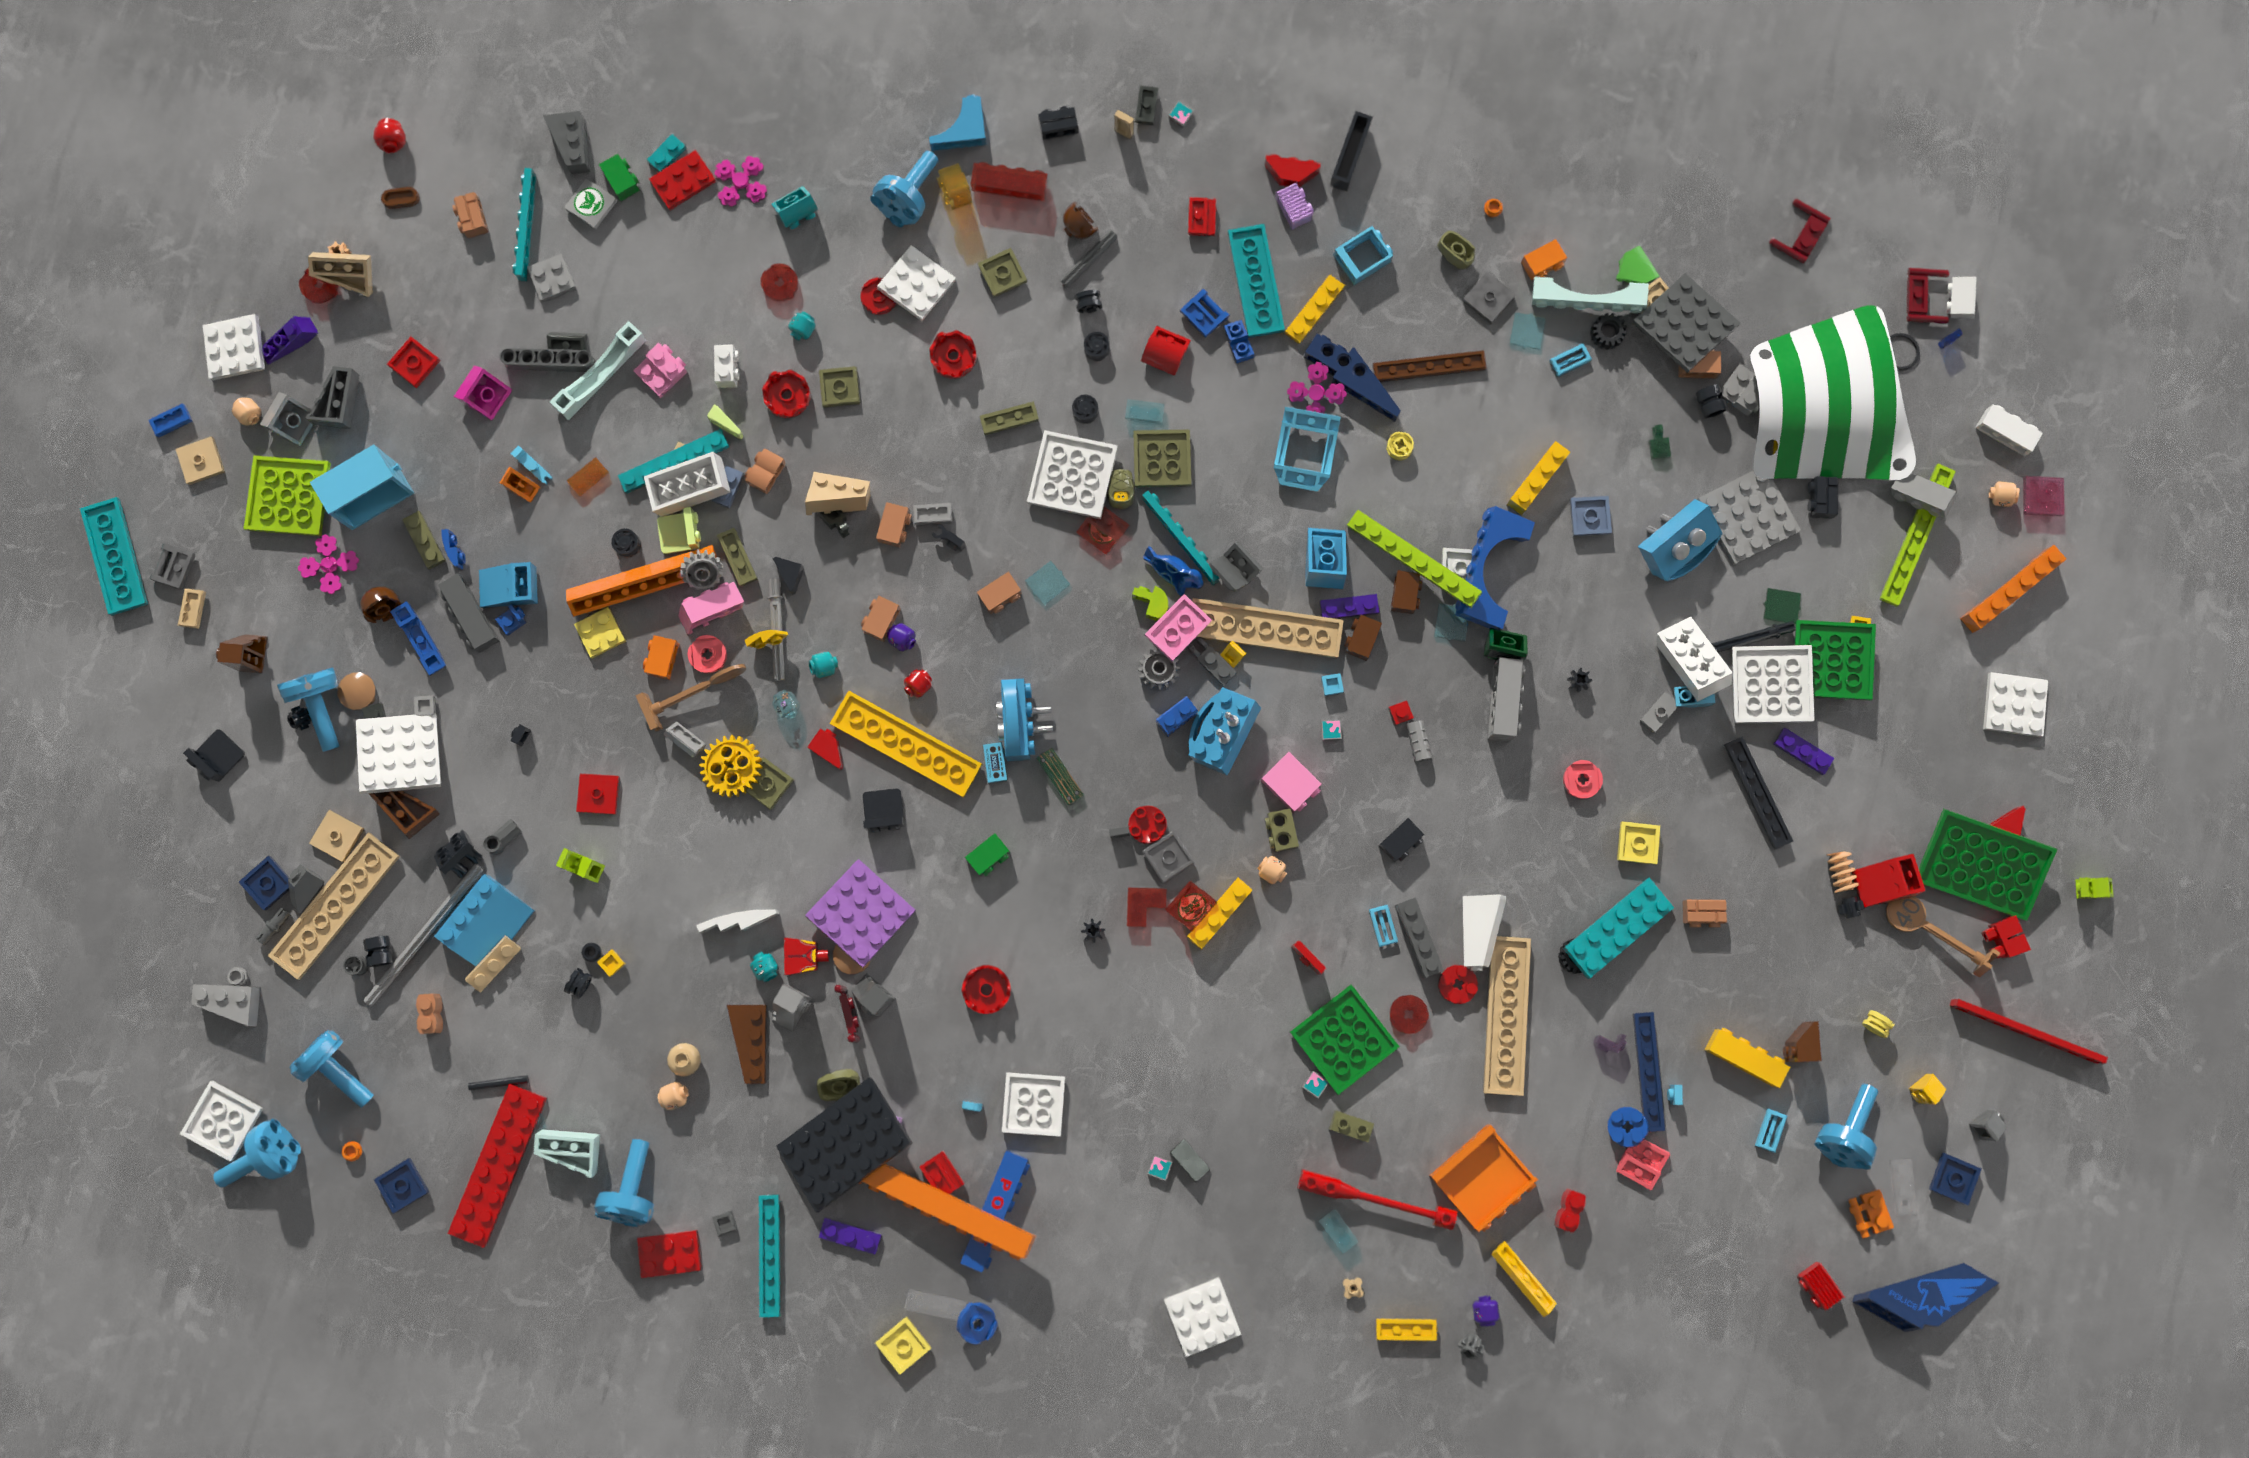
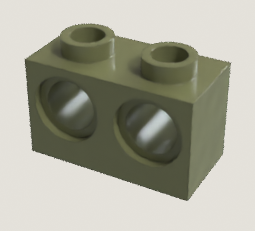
[1265,808,1299,852]
[1329,1110,1374,1142]

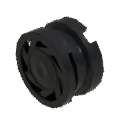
[1075,290,1103,313]
[1084,332,1110,361]
[1072,394,1098,424]
[611,528,641,557]
[564,968,592,999]

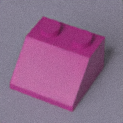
[454,365,513,420]

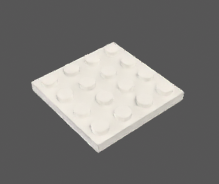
[1027,430,1118,519]
[1732,645,1814,724]
[356,713,441,794]

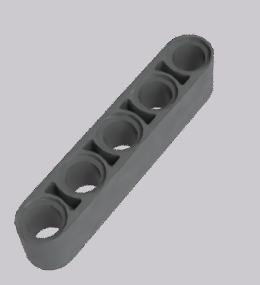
[500,348,596,372]

